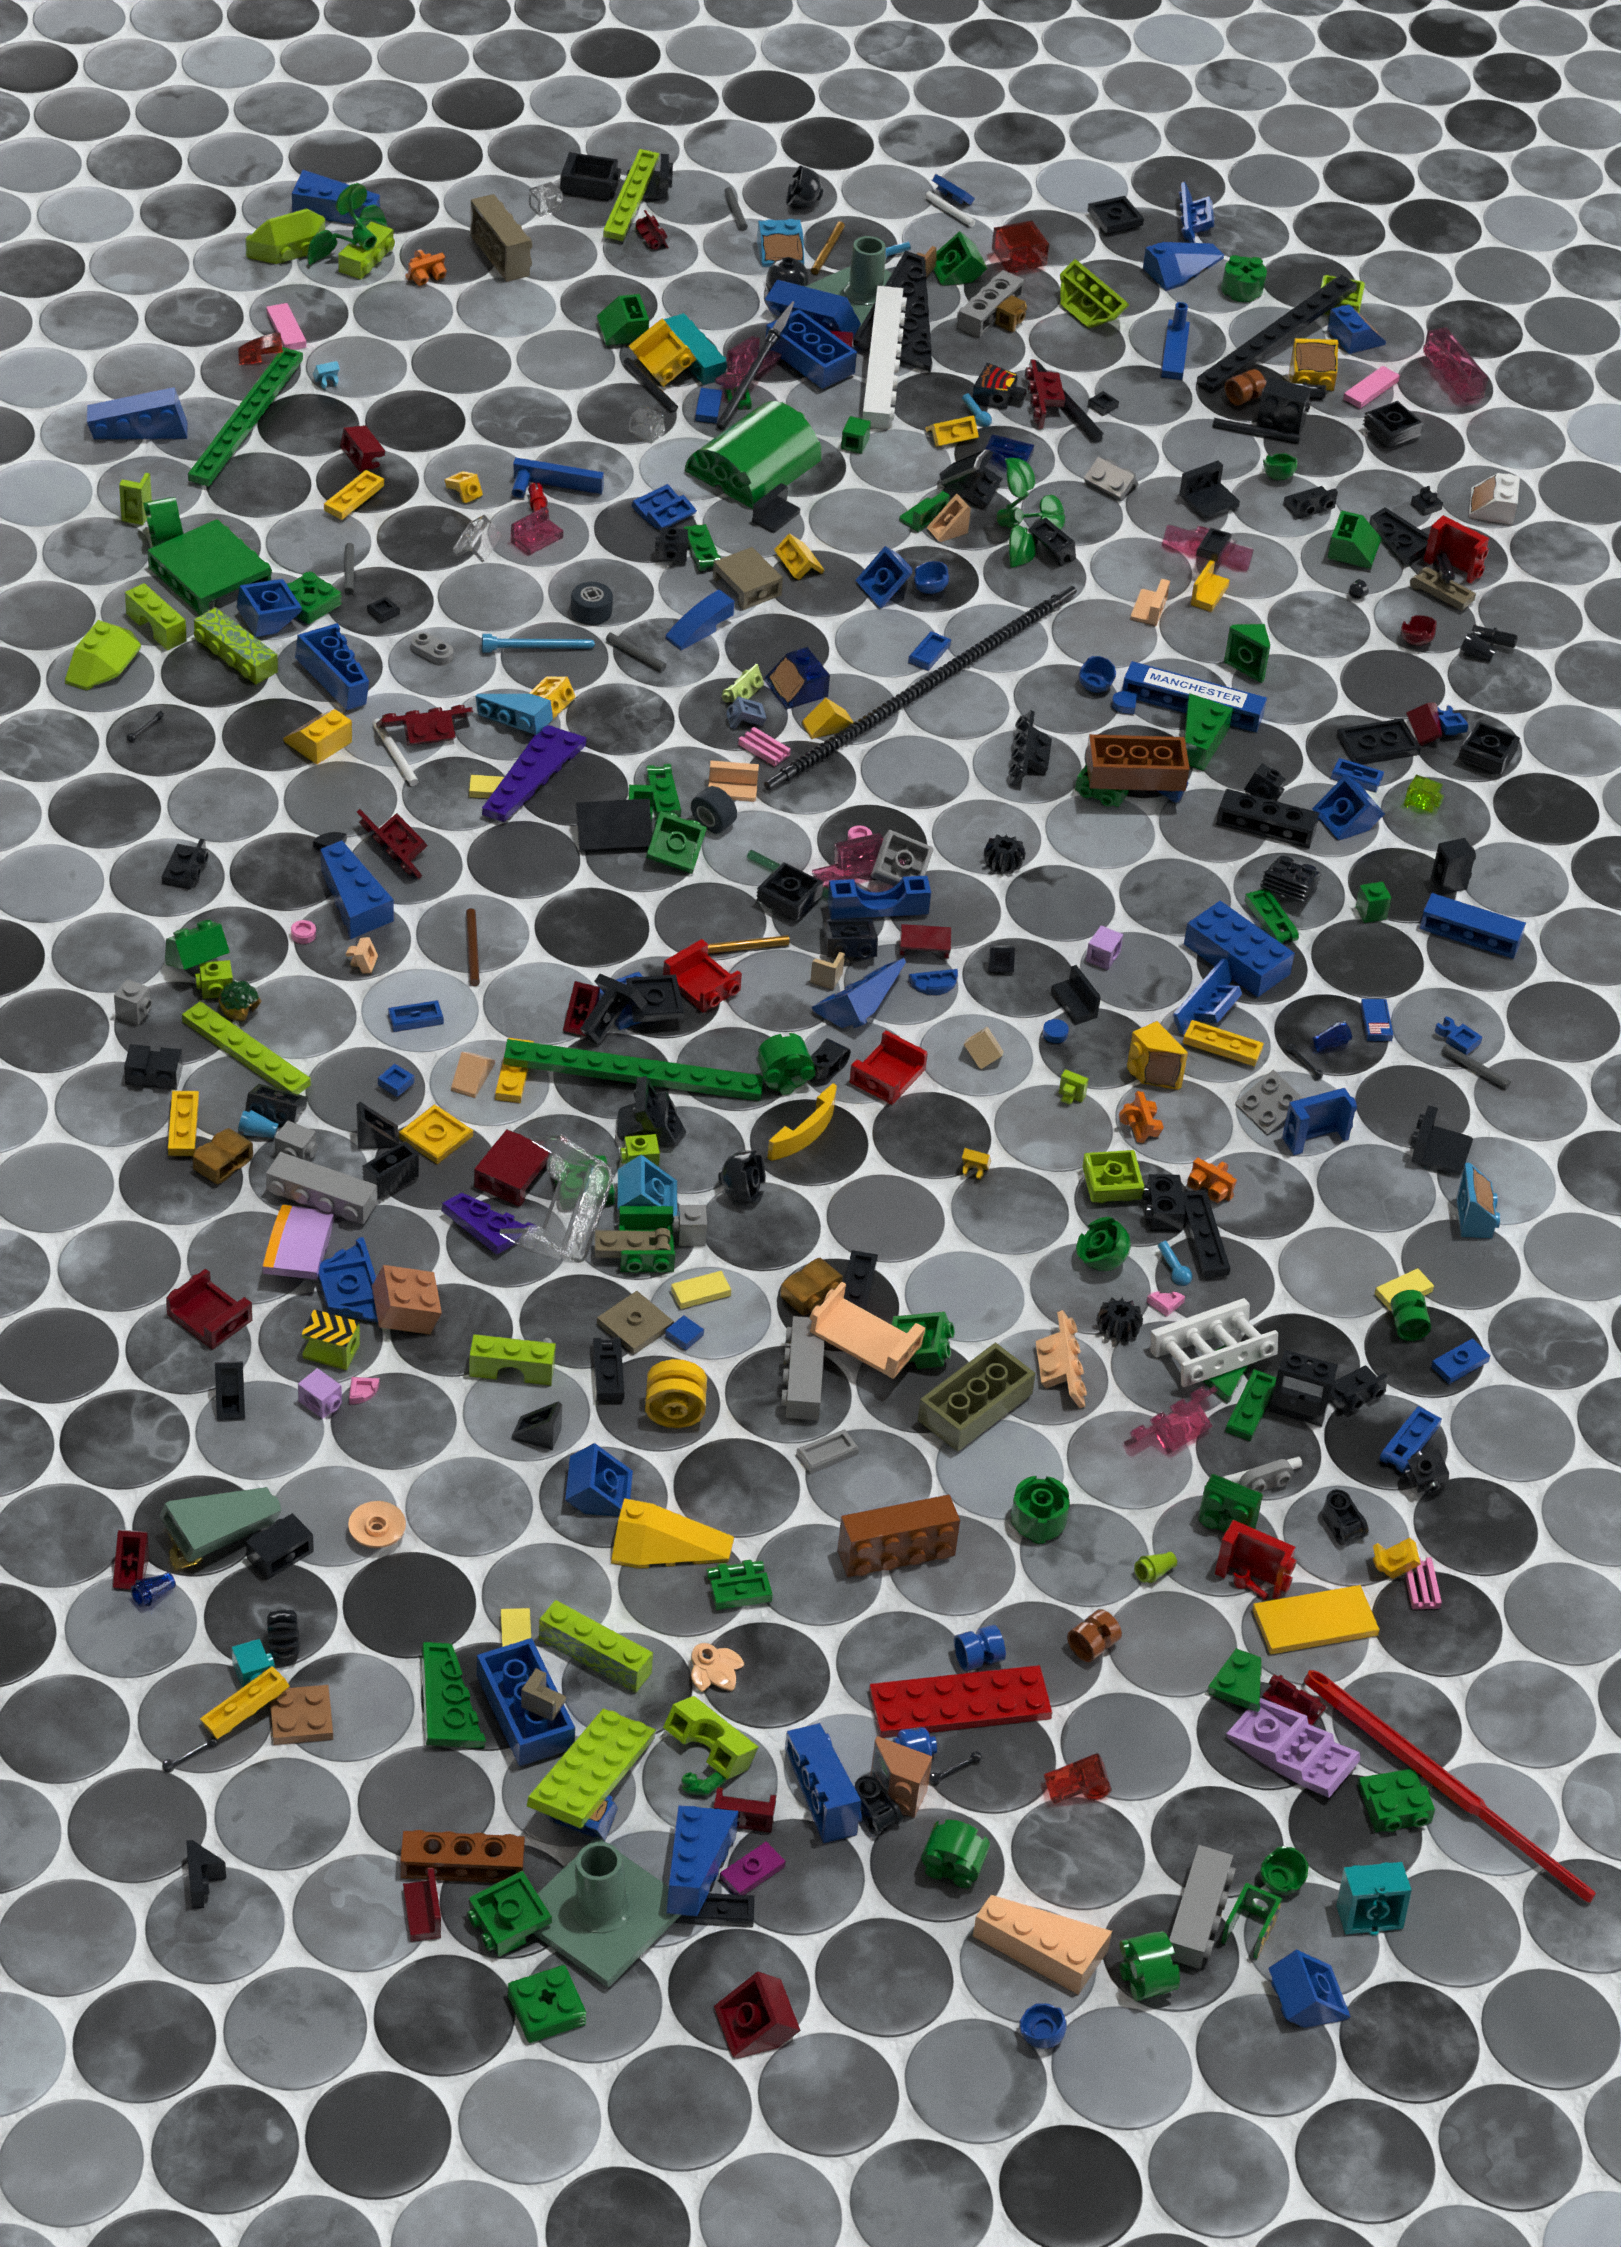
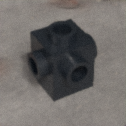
[655,528,688,562]
[1244,763,1286,801]
[1404,1448,1449,1493]

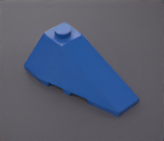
[1143,242,1224,291]
[812,958,906,1028]

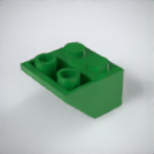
[597,294,649,345]
[1327,510,1381,569]

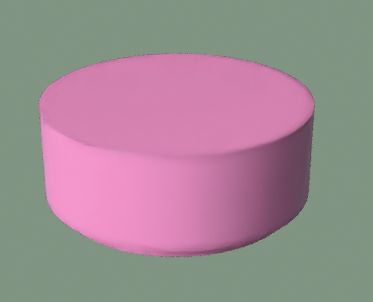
[847,826,872,849]
[291,920,316,944]

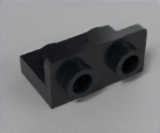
[1283,486,1338,519]
[161,838,209,890]
[245,1084,308,1127]
[1322,1365,1389,1415]

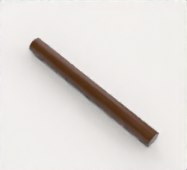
[466,908,480,986]

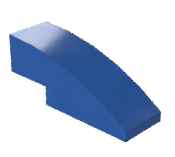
[665,589,735,650]

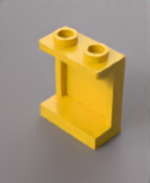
[629,318,697,387]

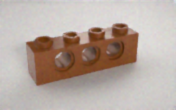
[400,1830,525,1883]

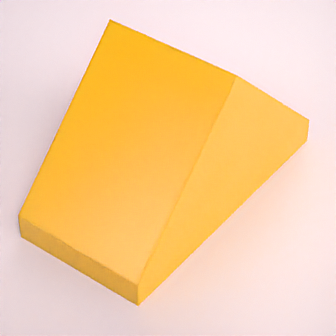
[802,698,853,739]

